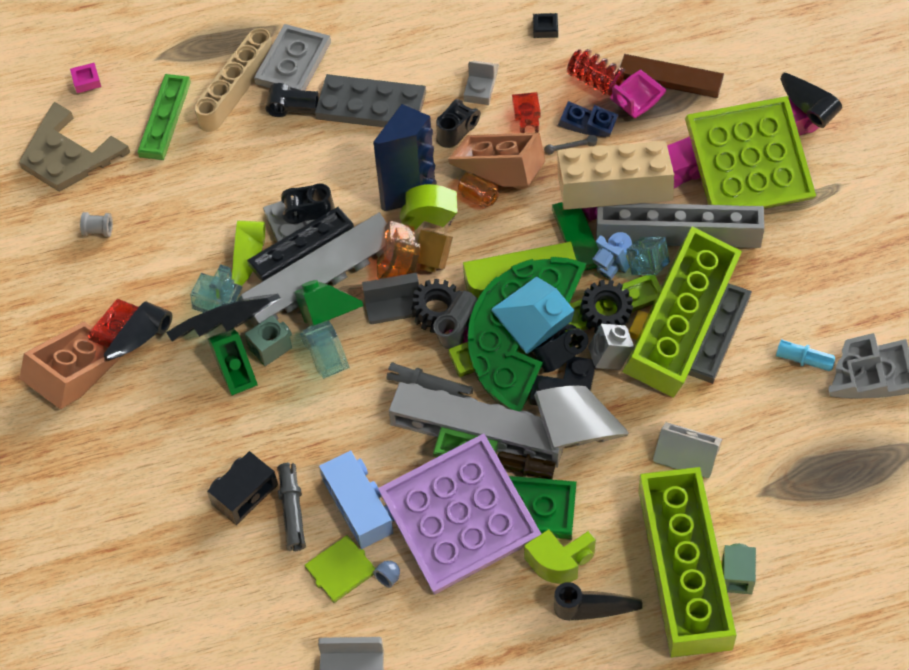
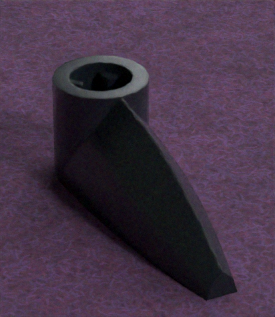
[780,72,842,128]
[104,301,172,361]
[554,582,642,621]

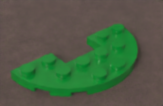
[468,257,587,412]

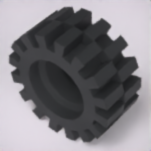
[411,279,460,333]
[580,280,633,333]

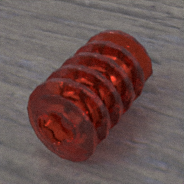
[567,49,625,96]

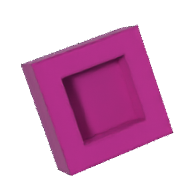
[70,63,101,93]

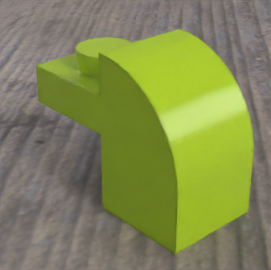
[400,184,457,235]
[524,529,596,584]

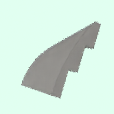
[829,333,909,399]
[534,386,629,450]

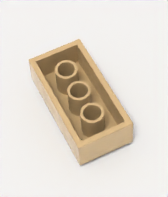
[557,141,674,210]

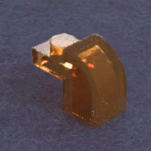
[377,221,420,280]

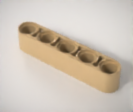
[195,28,272,132]

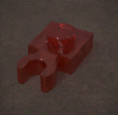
[512,92,541,133]

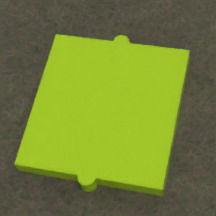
[305,535,375,603]

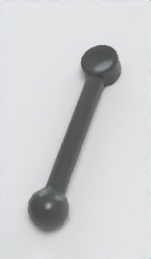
[544,135,597,154]

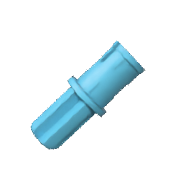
[776,339,835,371]

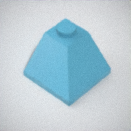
[491,277,574,354]

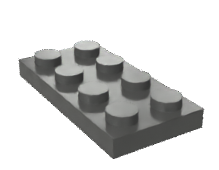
[315,74,426,127]

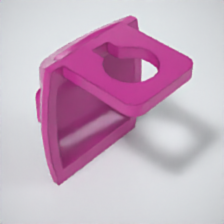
[610,70,666,119]

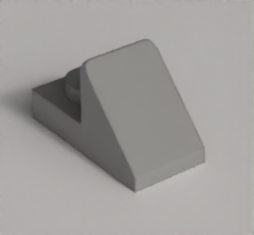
[464,60,499,105]

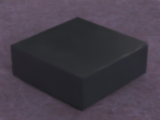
[533,13,559,38]

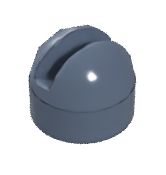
[373,560,400,588]

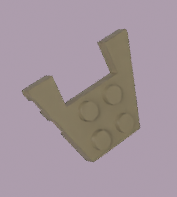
[19,102,130,192]

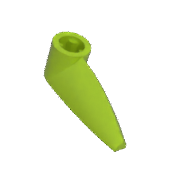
[231,220,265,292]

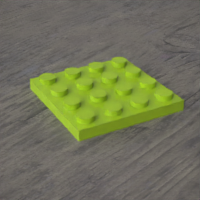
[685,96,816,209]

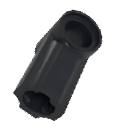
[265,83,319,117]

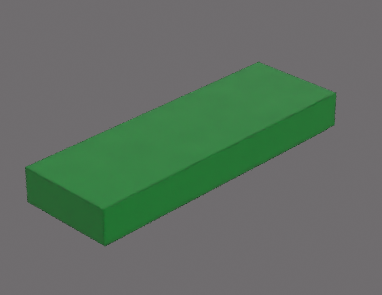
[552,202,599,271]

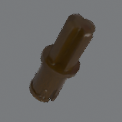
[497,451,556,479]

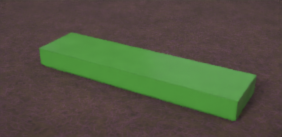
[138,74,191,160]

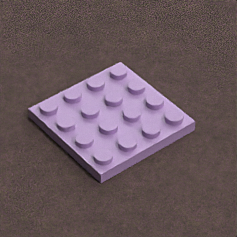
[378,433,541,595]

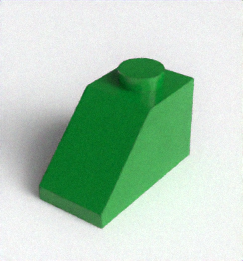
[294,280,364,326]
[207,329,258,396]

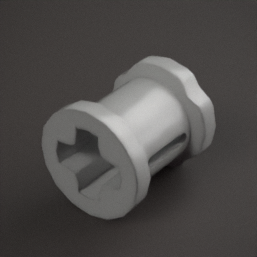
[80,212,113,237]

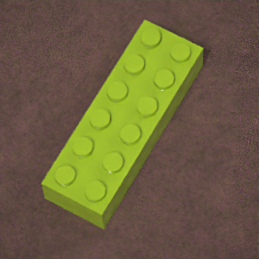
[622,226,742,398]
[638,467,737,658]

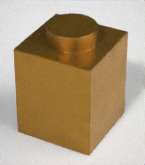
[413,230,453,273]

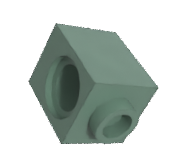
[245,315,292,367]
[722,543,756,594]

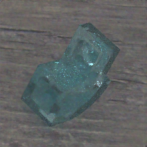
[190,264,242,313]
[300,320,350,379]

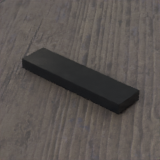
[247,206,354,282]

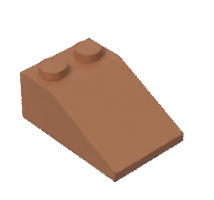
[448,133,545,189]
[19,321,122,409]

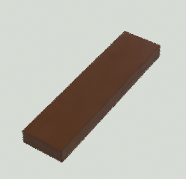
[618,54,724,98]

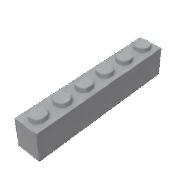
[596,203,764,248]
[237,212,397,327]
[389,382,564,468]

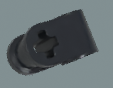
[436,99,481,148]
[281,183,335,224]
[532,324,588,373]

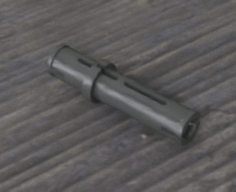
[386,362,473,398]
[277,462,306,551]

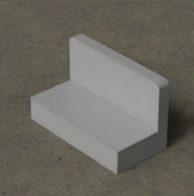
[653,422,722,478]
[318,637,384,670]

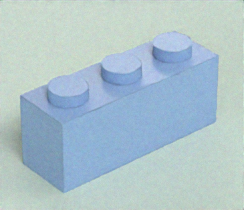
[319,451,394,549]

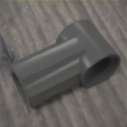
[434,290,478,349]

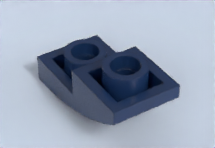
[558,101,618,137]

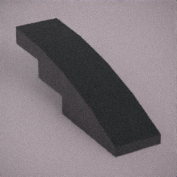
[166,293,281,342]

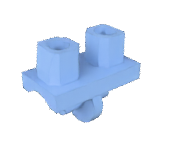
[593,232,632,280]

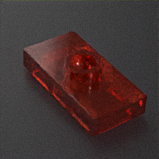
[88,298,138,347]

